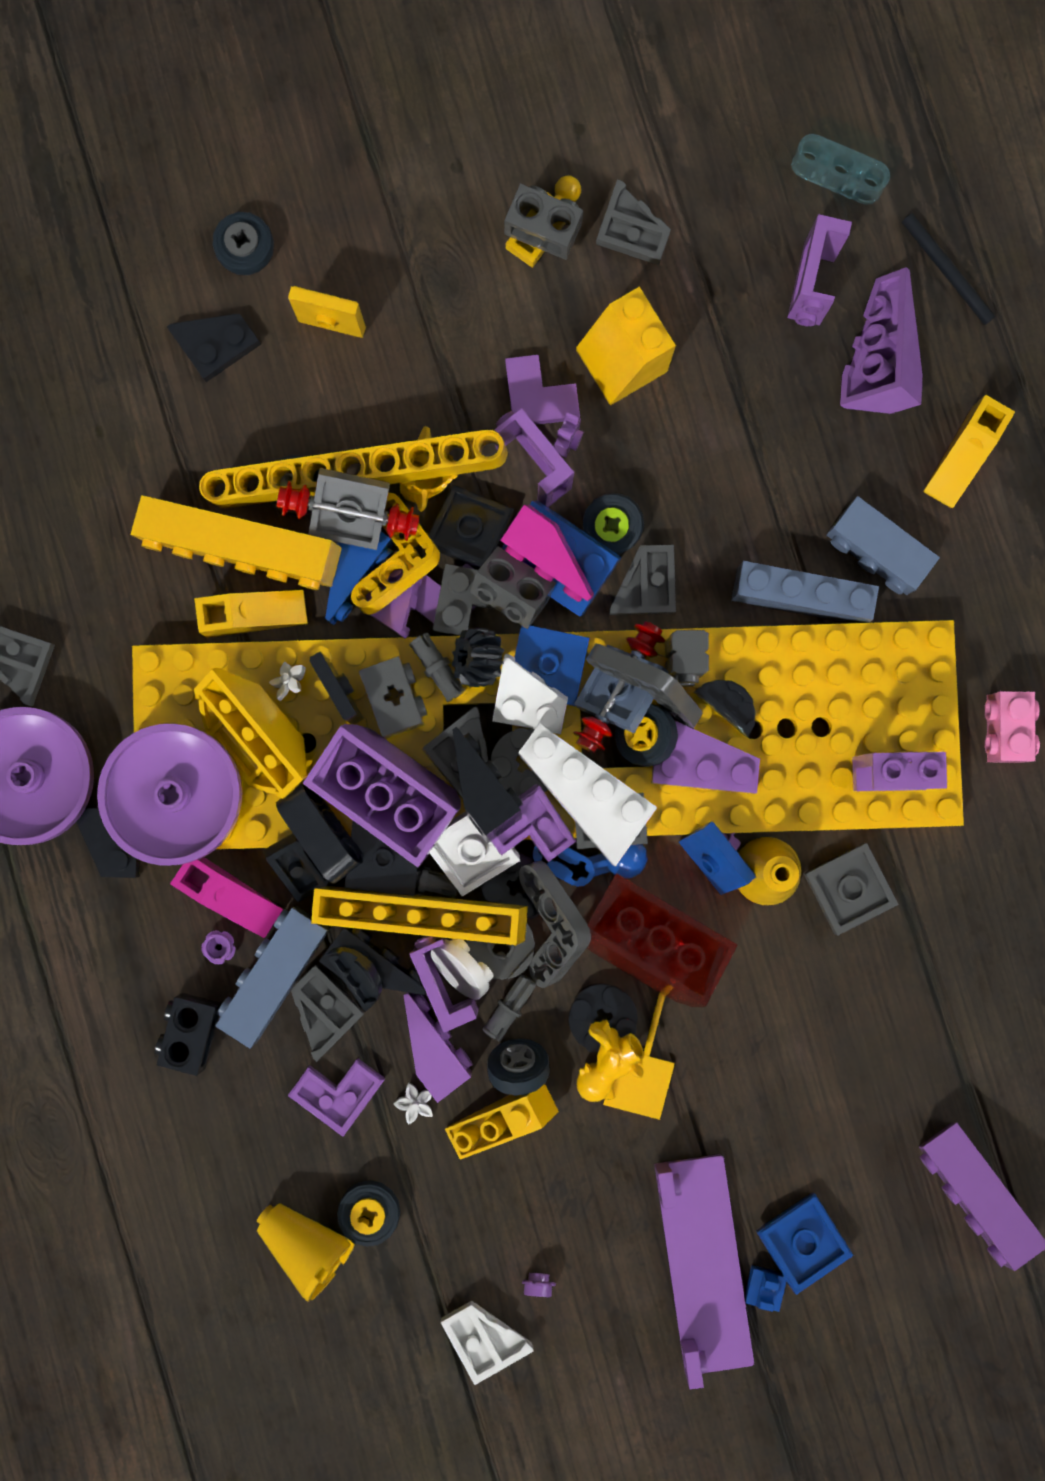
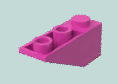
[500,504,594,602]
[170,857,284,938]

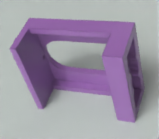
[787,214,852,326]
[494,408,574,507]
[852,752,947,791]
[410,936,479,1033]

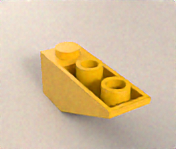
[923,395,1015,508]
[194,590,308,638]
[445,1084,559,1160]

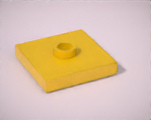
[288,286,366,338]

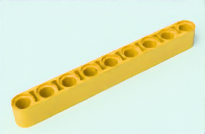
[199,430,508,508]

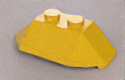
[194,667,307,799]

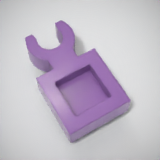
[554,412,584,458]

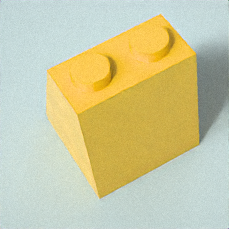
[576,287,676,406]

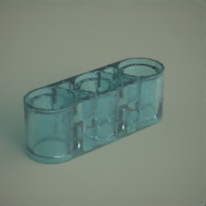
[792,134,890,205]

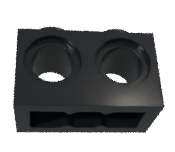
[155,993,222,1076]

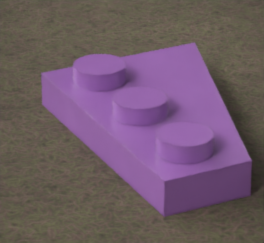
[651,720,760,794]

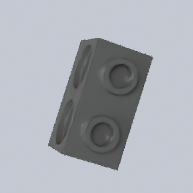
[504,184,583,260]
[470,546,556,629]

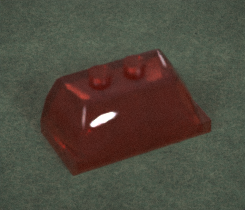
[587,873,738,1008]

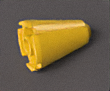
[738,837,802,905]
[257,1203,355,1302]

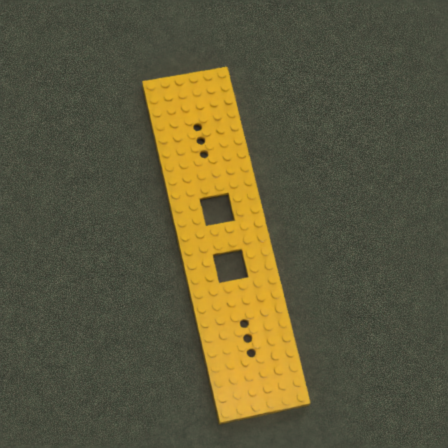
[132,620,964,849]

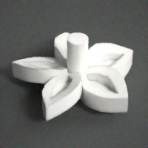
[269,662,306,701]
[393,1082,433,1125]

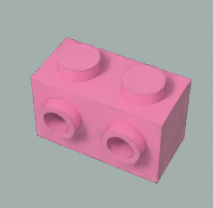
[985,691,1040,763]

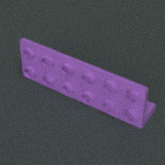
[654,1154,754,1389]

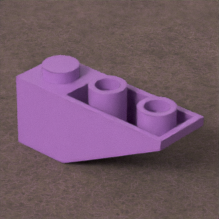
[404,992,473,1103]

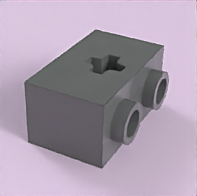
[359,656,428,739]

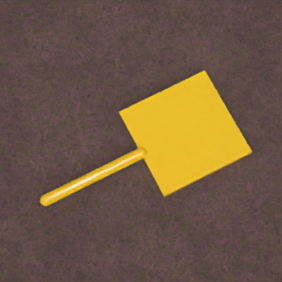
[603,992,675,1120]

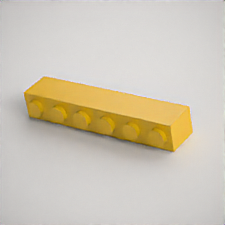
[130,495,342,590]
[311,886,528,945]

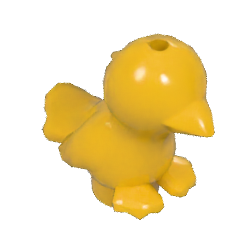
[576,1020,644,1102]

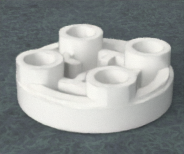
[431,939,494,1000]

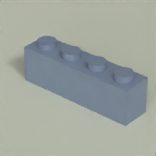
[731,561,879,623]
[215,906,331,1049]

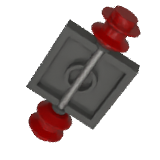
[276,468,420,550]

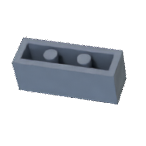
[826,496,940,595]

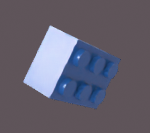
[502,501,622,617]

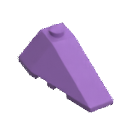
[840,267,923,414]

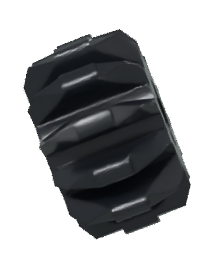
[452,627,504,687]

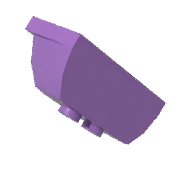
[303,724,461,867]

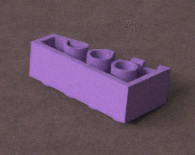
[919,1123,1045,1271]

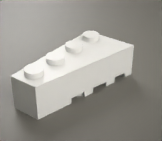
[518,723,657,866]

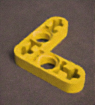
[351,493,440,615]

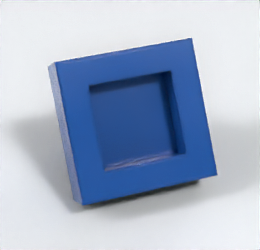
[744,1265,787,1312]

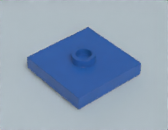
[514,626,589,707]
[678,821,756,895]
[756,1193,854,1295]

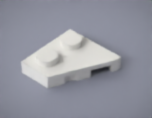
[492,654,568,734]
[441,1301,534,1385]

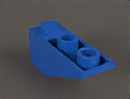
[325,532,394,625]

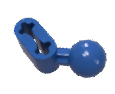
[533,844,648,887]

